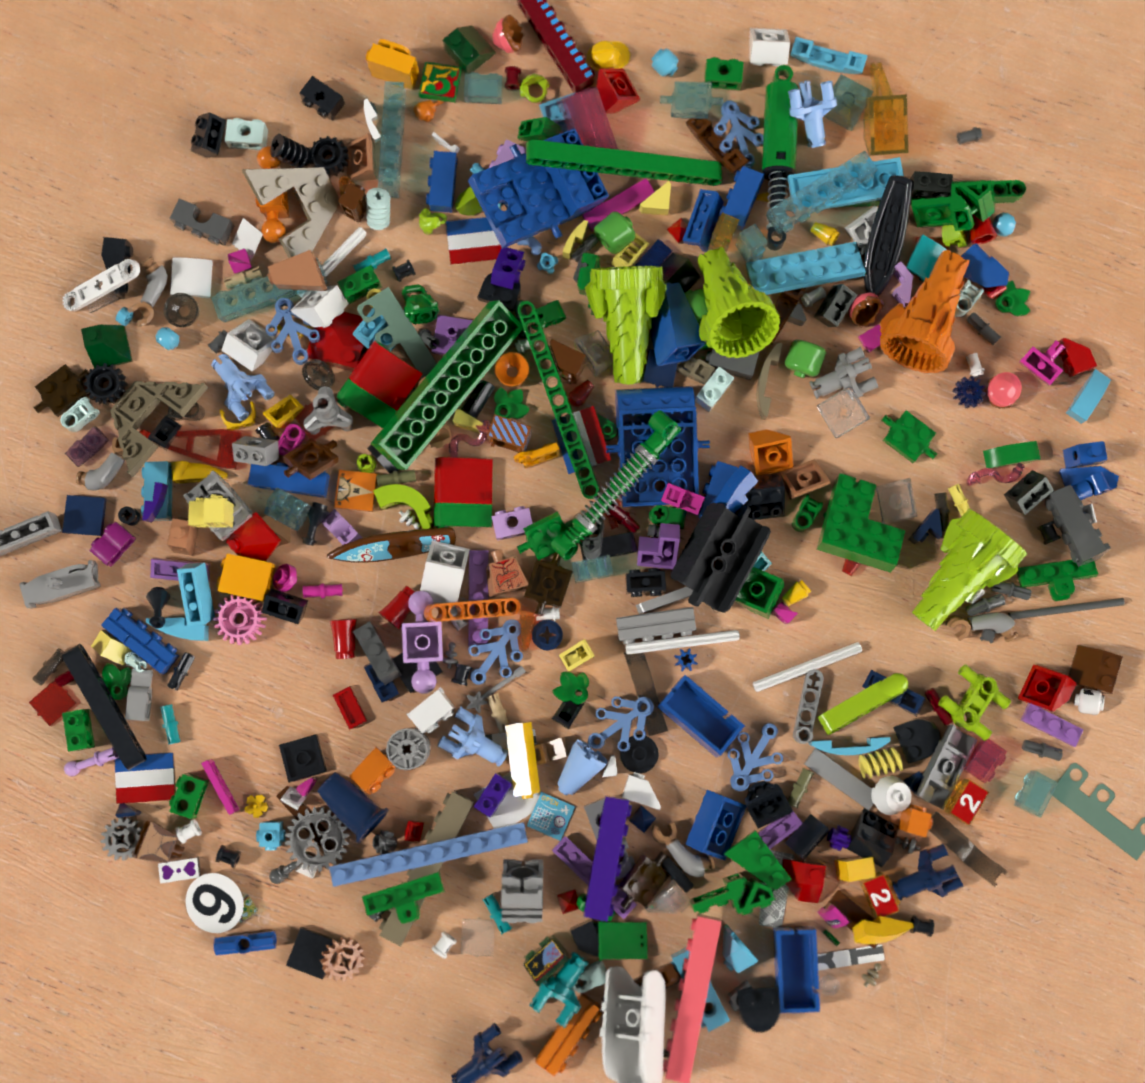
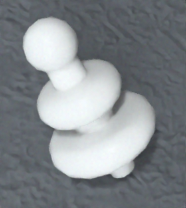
[399,509,421,529]

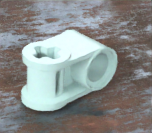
[954,280,984,318]
[60,397,100,432]
[573,960,607,993]

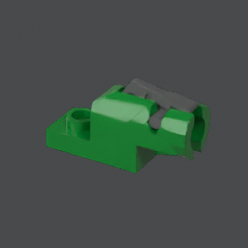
[573,253,600,315]

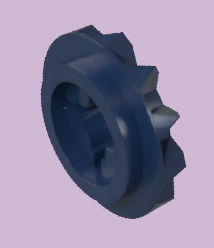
[532,620,563,651]

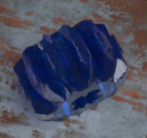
[952,376,986,409]

